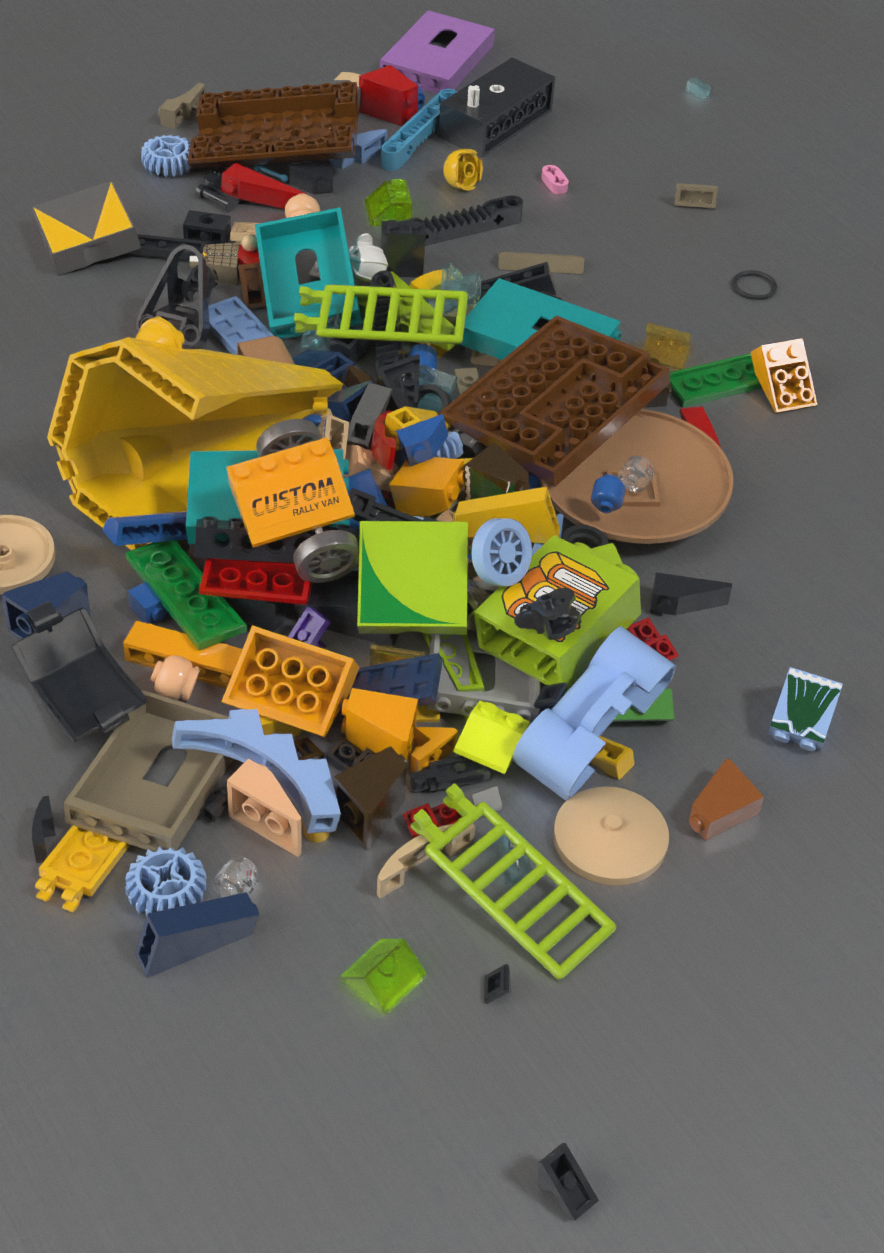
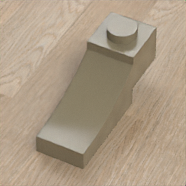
[158,83,206,129]

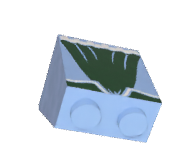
[769,667,843,751]

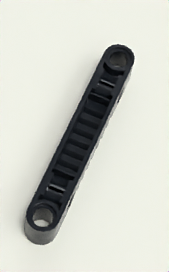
[403,195,523,246]
[371,270,403,383]

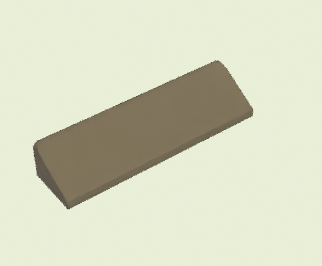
[498,251,584,274]

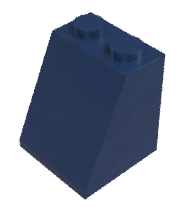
[2,571,91,639]

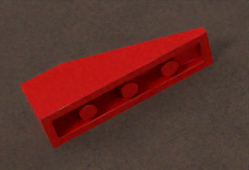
[221,163,307,209]

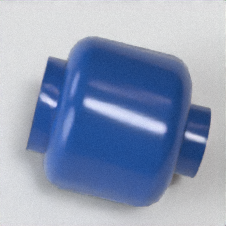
[591,474,626,513]

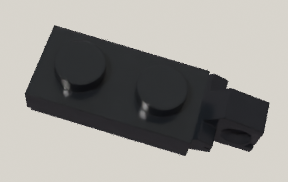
[410,756,491,792]

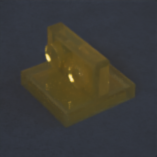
[642,322,694,370]

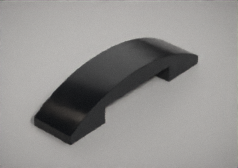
[349,488,440,523]

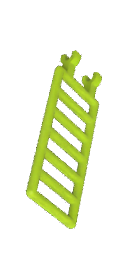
[294,284,468,344]
[411,783,616,980]

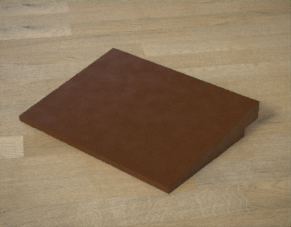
[439,315,670,487]

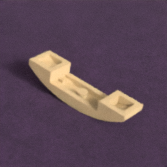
[377,824,475,898]

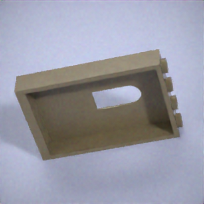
[63,690,233,852]

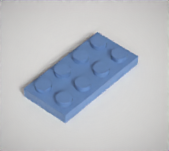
[209,296,274,355]

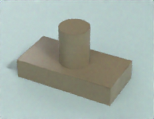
[674,183,718,208]

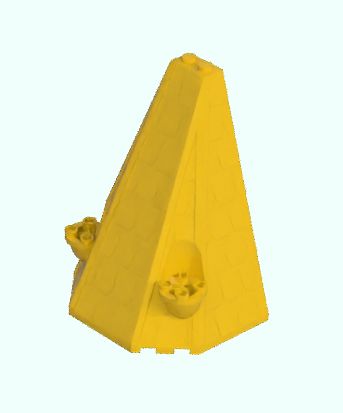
[47,316,343,550]

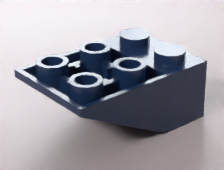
[292,349,354,390]

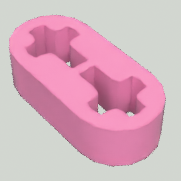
[541,165,569,194]

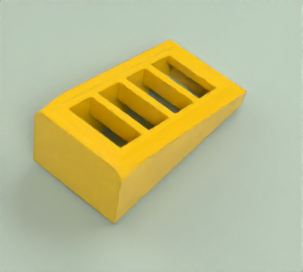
[590,736,634,780]

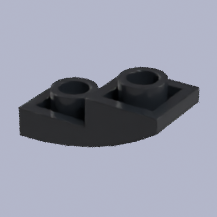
[325,737,376,772]

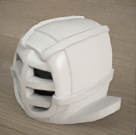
[349,233,388,286]

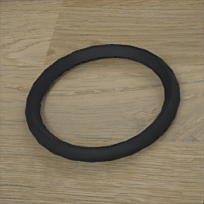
[732,270,777,299]

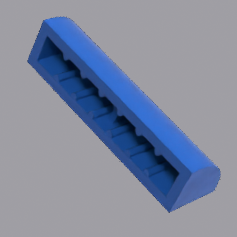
[103,511,188,546]

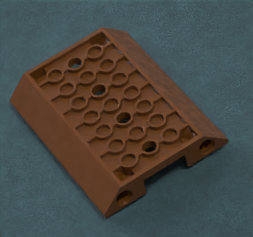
[188,81,359,170]

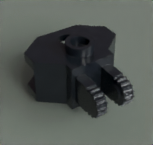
[514,587,581,640]

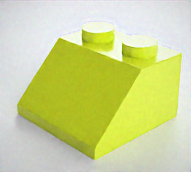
[453,700,530,774]

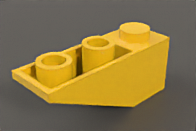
[384,406,451,451]

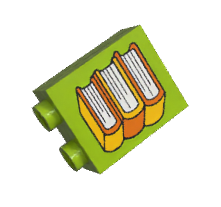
[474,535,641,692]

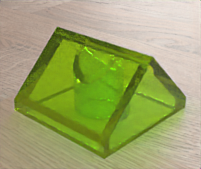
[340,939,427,1016]

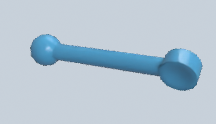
[254,165,289,182]

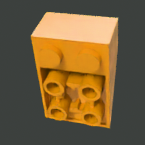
[750,338,817,413]

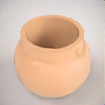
[285,194,320,218]
[150,655,200,703]

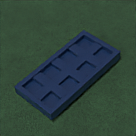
[336,653,443,720]

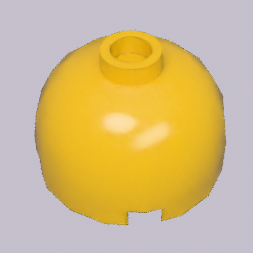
[444,149,483,191]

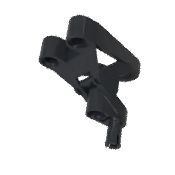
[136,245,219,349]

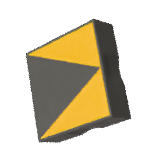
[31,180,141,276]

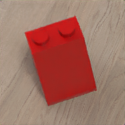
[359,65,418,126]

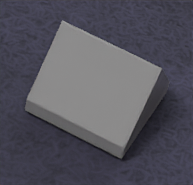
[465,786,503,817]

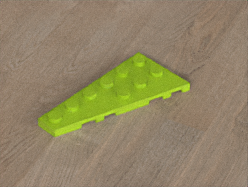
[357,271,457,351]

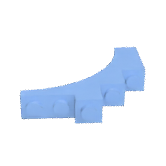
[172,709,341,833]

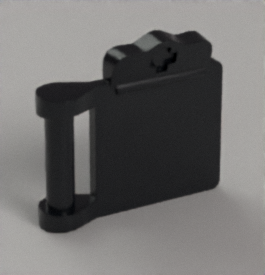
[195,167,242,211]

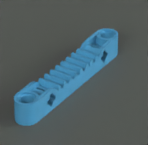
[381,89,457,171]

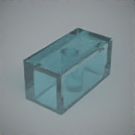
[686,77,713,101]

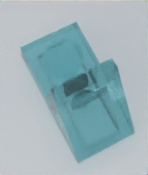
[301,314,341,351]

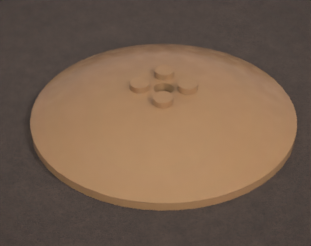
[539,409,733,544]

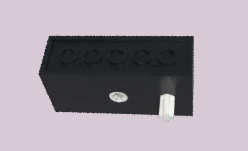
[438,57,555,158]

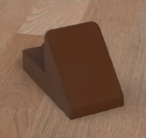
[238,263,267,309]

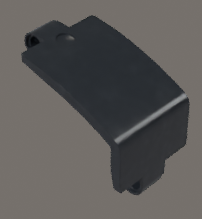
[11,601,148,742]

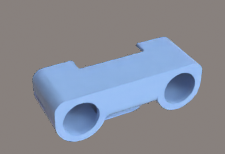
[512,626,676,801]

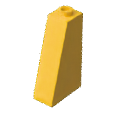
[453,487,560,543]

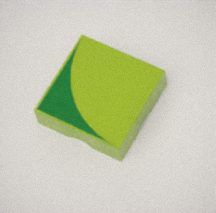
[357,521,468,634]

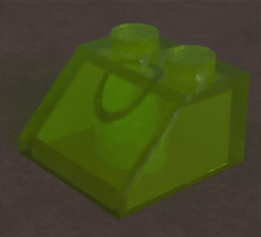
[365,179,412,227]

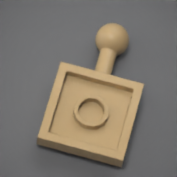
[230,222,260,252]

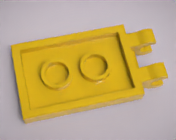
[35,826,131,913]

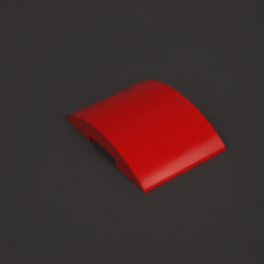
[199,542,313,605]

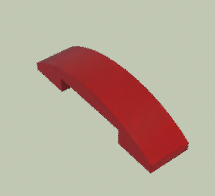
[371,411,396,471]

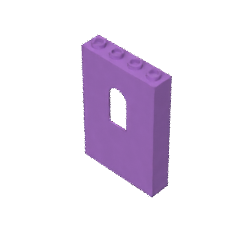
[380,10,495,94]

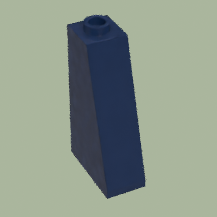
[135,892,259,977]

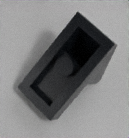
[538,1143,599,1221]

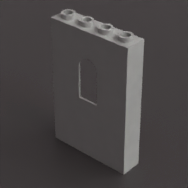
[427,579,540,725]

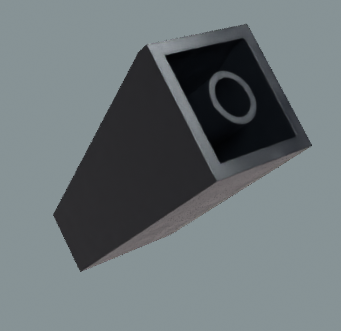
[294,571,399,647]

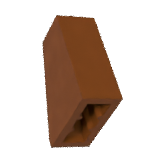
[689,758,764,841]

